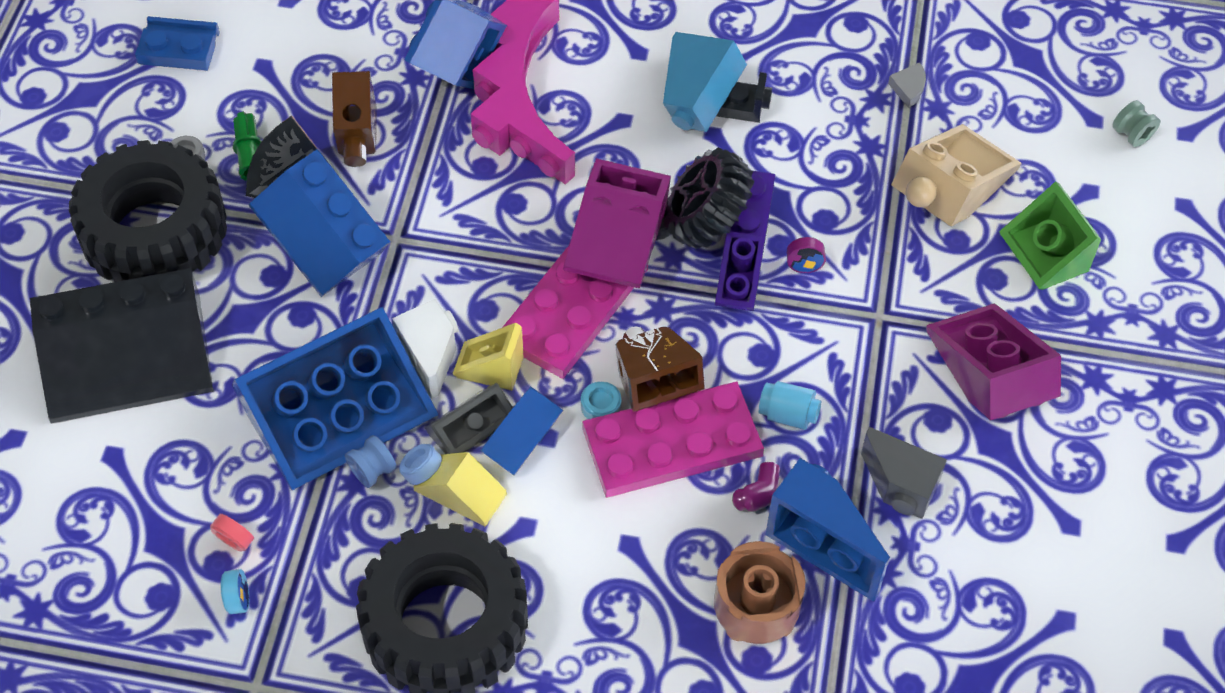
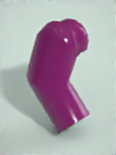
[732,462,780,512]

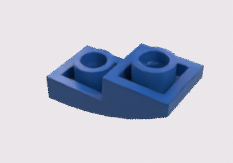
[480,386,564,476]

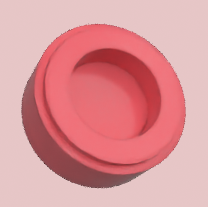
[210,514,254,552]

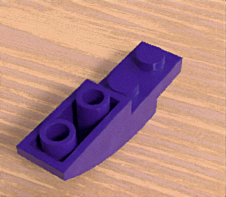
[715,170,775,311]

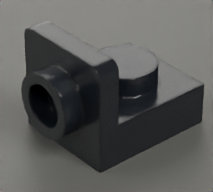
[716,72,772,123]

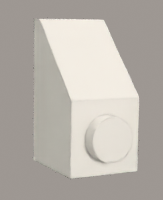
[392,299,458,399]

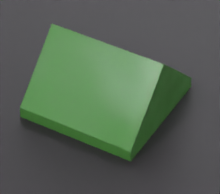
[999,181,1101,290]

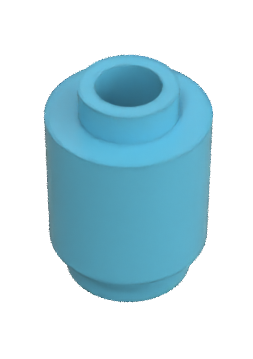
[758,381,822,430]

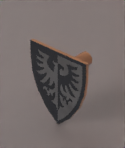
[246,115,332,198]

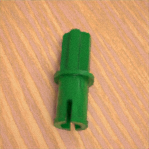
[232,111,262,181]

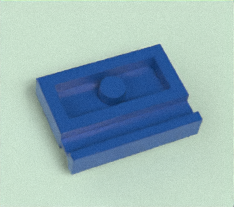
[135,16,220,71]

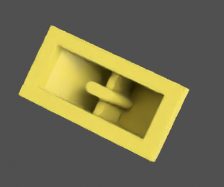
[453,323,524,391]
[413,452,507,527]

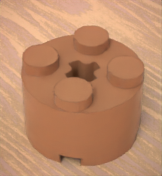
[714,541,805,644]

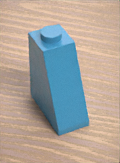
[663,32,747,132]

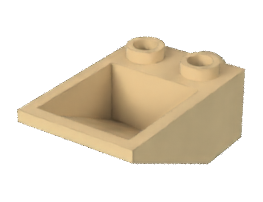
[891,124,1022,227]

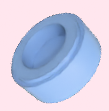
[399,444,442,485]

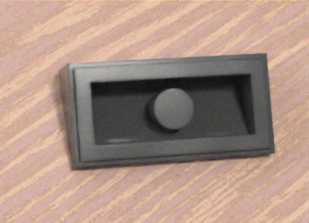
[425,383,513,454]

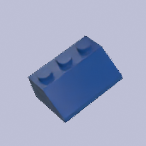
[249,149,390,297]

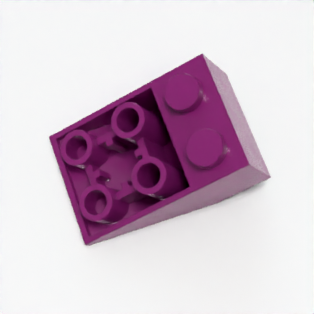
[563,158,671,289]

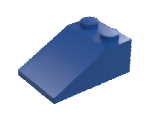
[765,458,890,602]

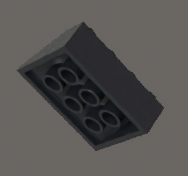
[30,268,214,424]

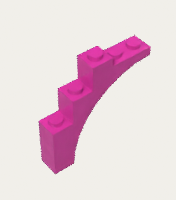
[471,0,575,185]

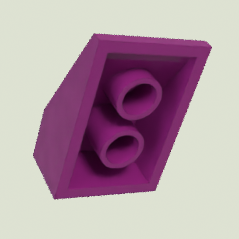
[926,303,1061,421]

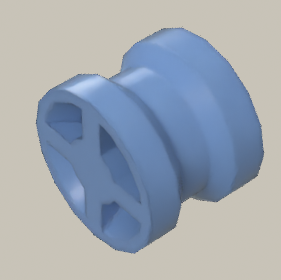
[345,435,397,488]

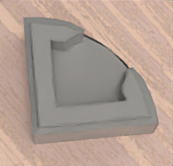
[888,62,926,108]

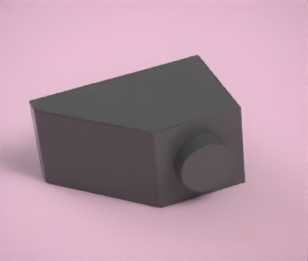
[861,427,947,519]

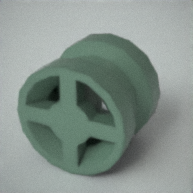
[1112,100,1161,147]

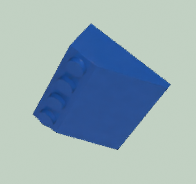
[232,307,439,491]

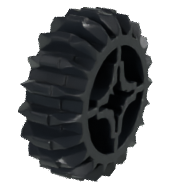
[663,147,754,249]

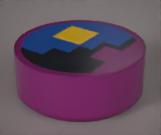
[786,237,826,273]

